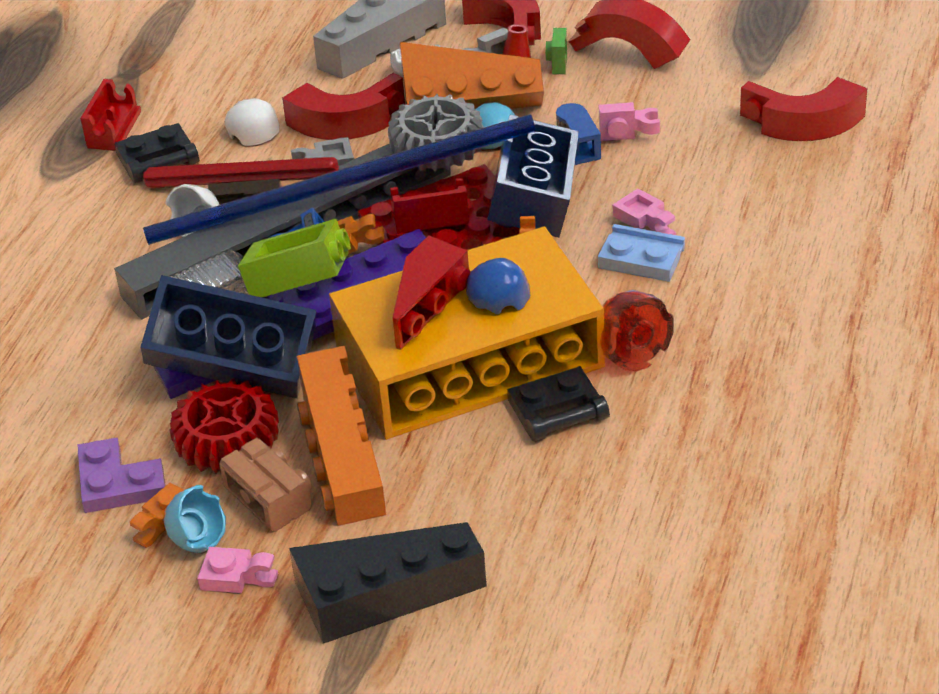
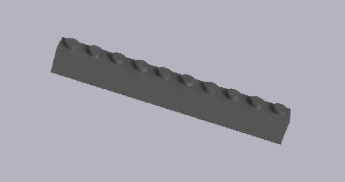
[114,144,451,320]

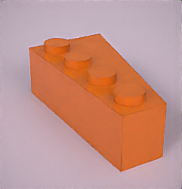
[400,42,544,109]
[297,346,387,526]

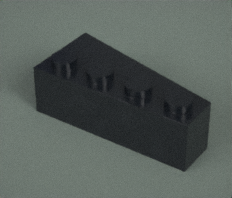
[289,522,487,644]

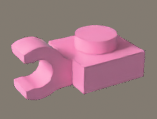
[599,102,660,141]
[612,188,676,235]
[197,547,278,593]

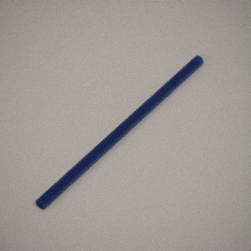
[143,114,536,245]

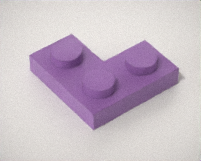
[77,437,166,513]

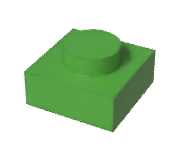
[545,28,567,74]

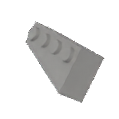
[313,0,446,79]

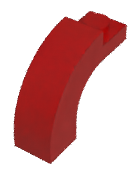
[462,0,541,46]
[569,0,691,69]
[282,72,405,140]
[740,77,868,141]

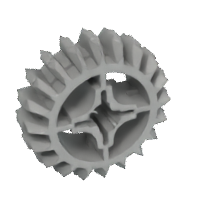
[388,94,484,172]

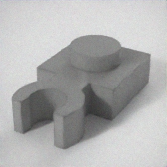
[291,137,354,166]

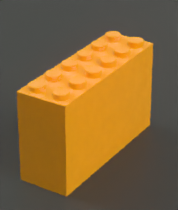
[329,226,605,440]

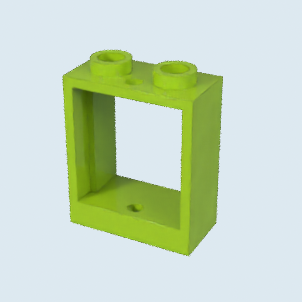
[238,219,351,298]

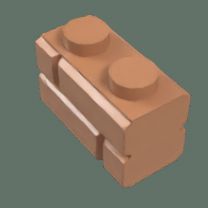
[219,438,312,532]

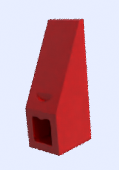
[392,236,471,350]

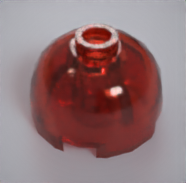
[600,290,674,371]

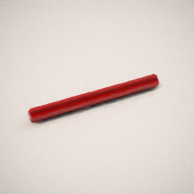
[143,157,339,188]

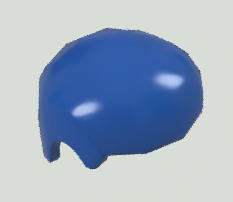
[466,258,531,315]

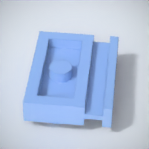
[598,224,685,282]

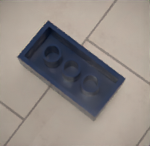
[487,114,579,238]
[140,275,316,399]

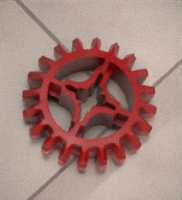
[169,378,279,474]

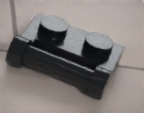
[114,123,200,183]
[507,366,610,442]

